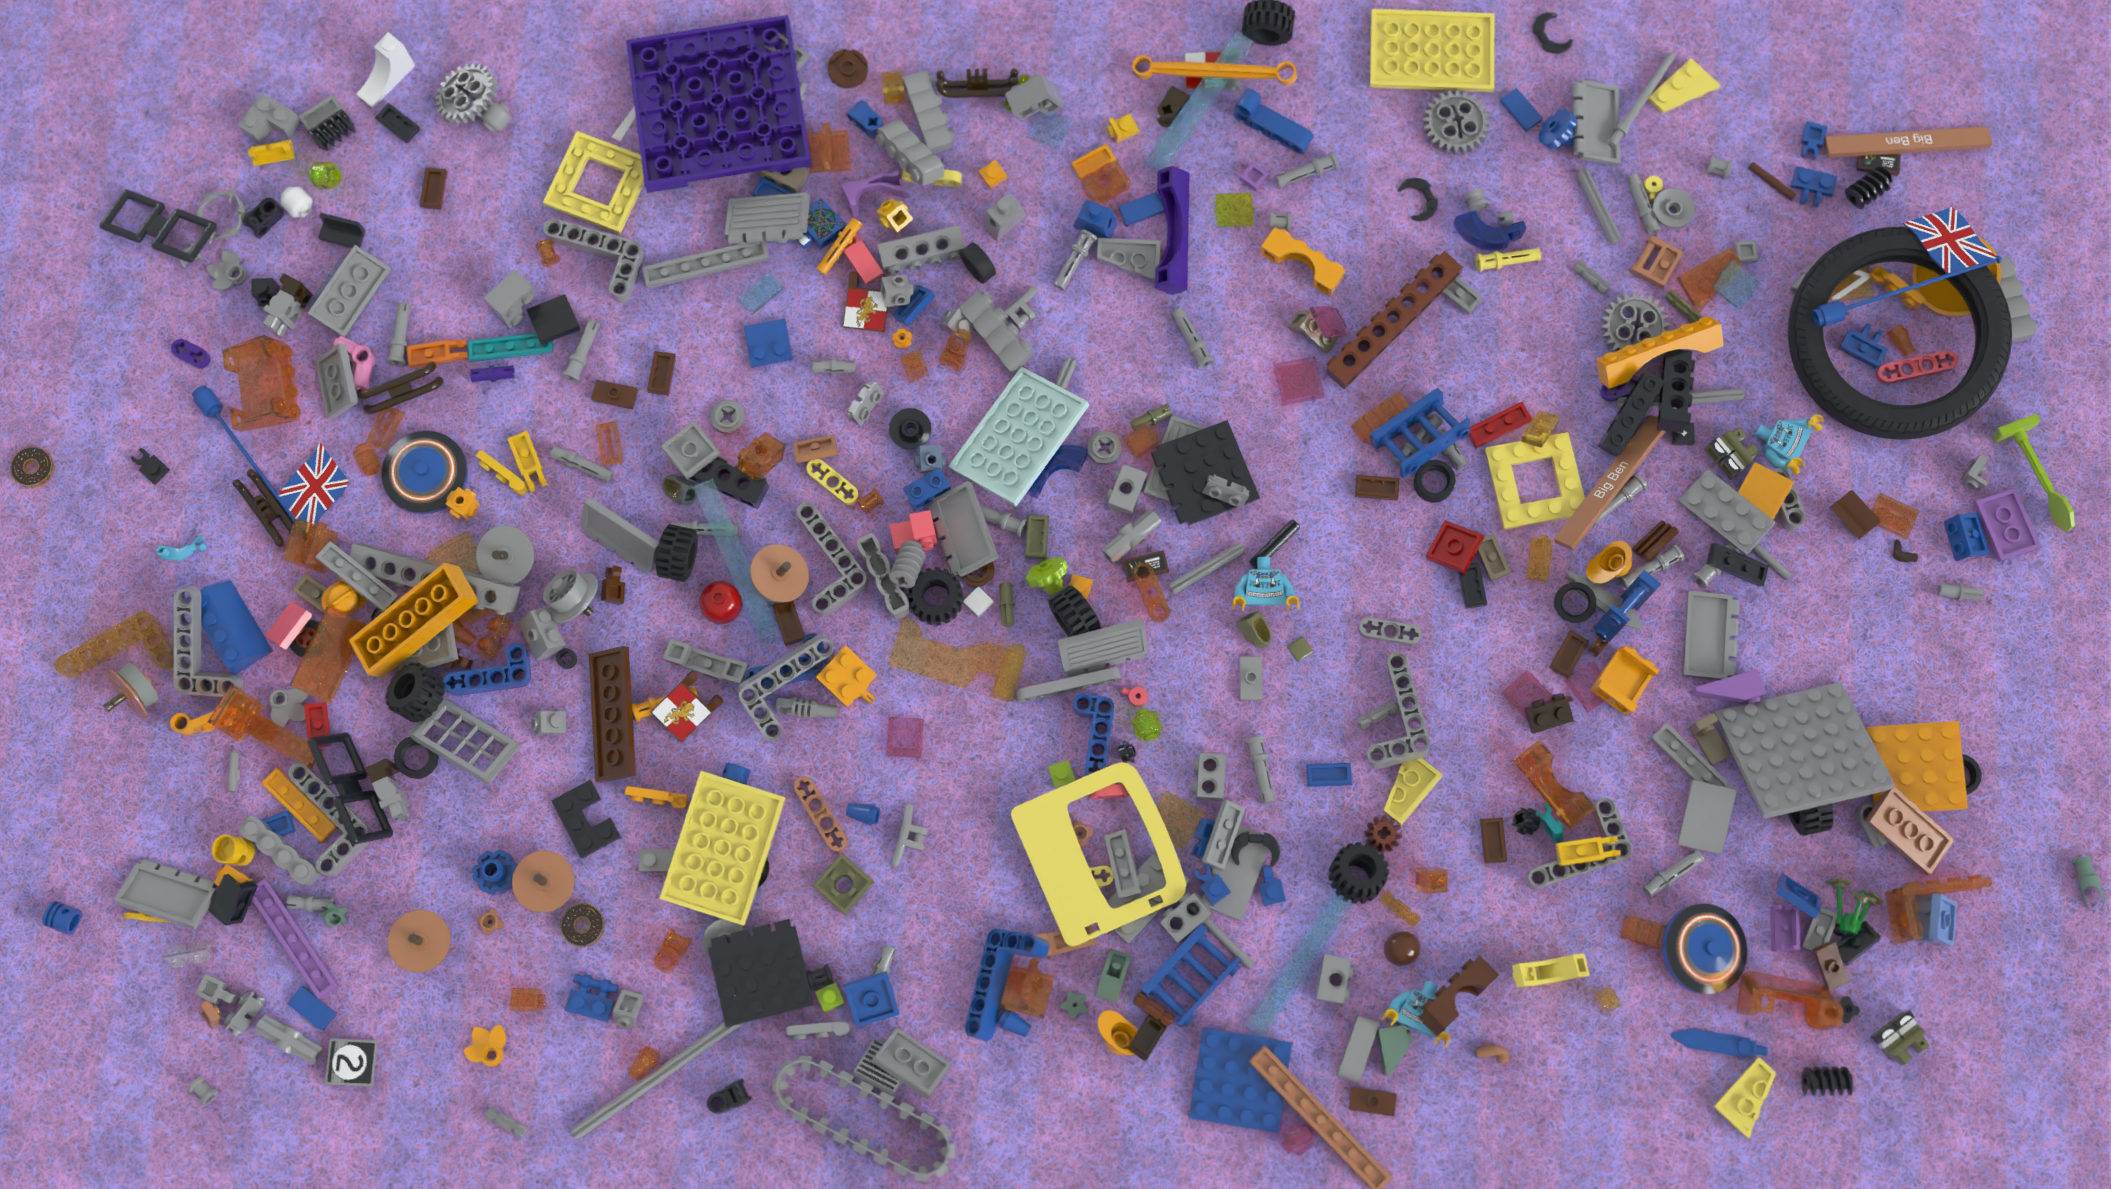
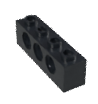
[1657,349,1695,433]
[1598,370,1665,457]
[680,457,769,509]

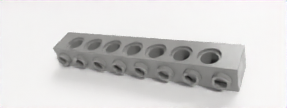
[350,543,520,615]

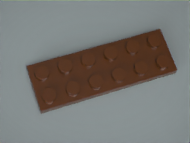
[589,646,636,783]

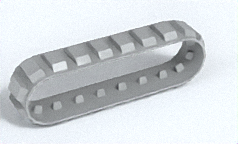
[772,1055,956,1182]

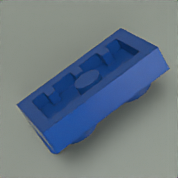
[903,468,951,511]
[1944,513,1990,561]

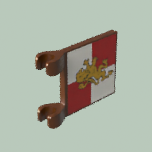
[843,272,888,332]
[650,670,723,742]

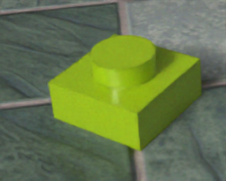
[1048,760,1076,788]
[815,982,845,1013]

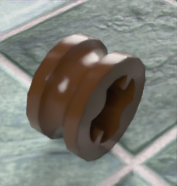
[1587,636,1608,658]

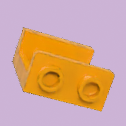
[1590,645,1659,716]

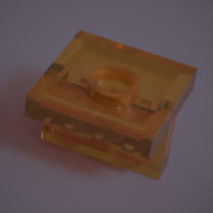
[807,122,851,174]
[282,519,338,573]
[1000,959,1054,1019]

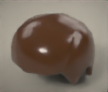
[1384,931,1420,966]

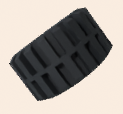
[1241,0,1295,46]
[655,524,698,582]
[908,567,963,626]
[1049,585,1101,637]
[385,662,445,723]
[1788,803,1834,836]
[1328,842,1389,904]

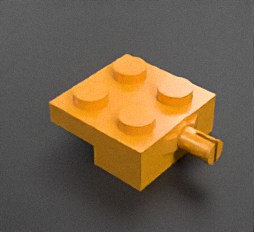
[815,645,877,707]

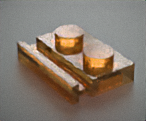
[1871,493,1920,540]

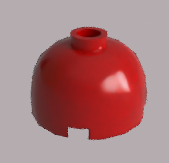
[699,581,743,625]

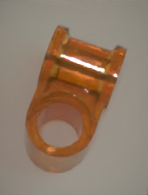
[939,329,972,372]
[654,928,692,974]

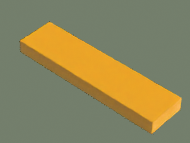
[261,767,338,843]

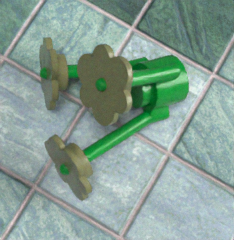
[1825,878,1884,935]

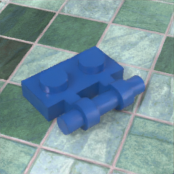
[564,974,619,1022]

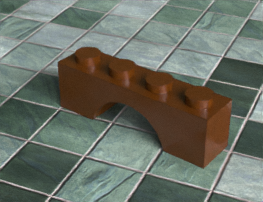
[1418,956,1499,1037]

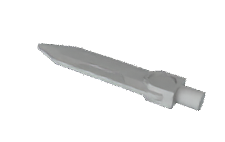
[1566,570,1643,629]

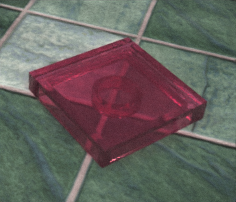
[1273,356,1324,406]

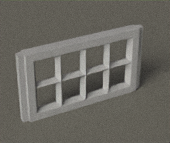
[409,698,520,785]

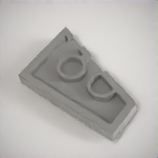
[1097,238,1160,281]

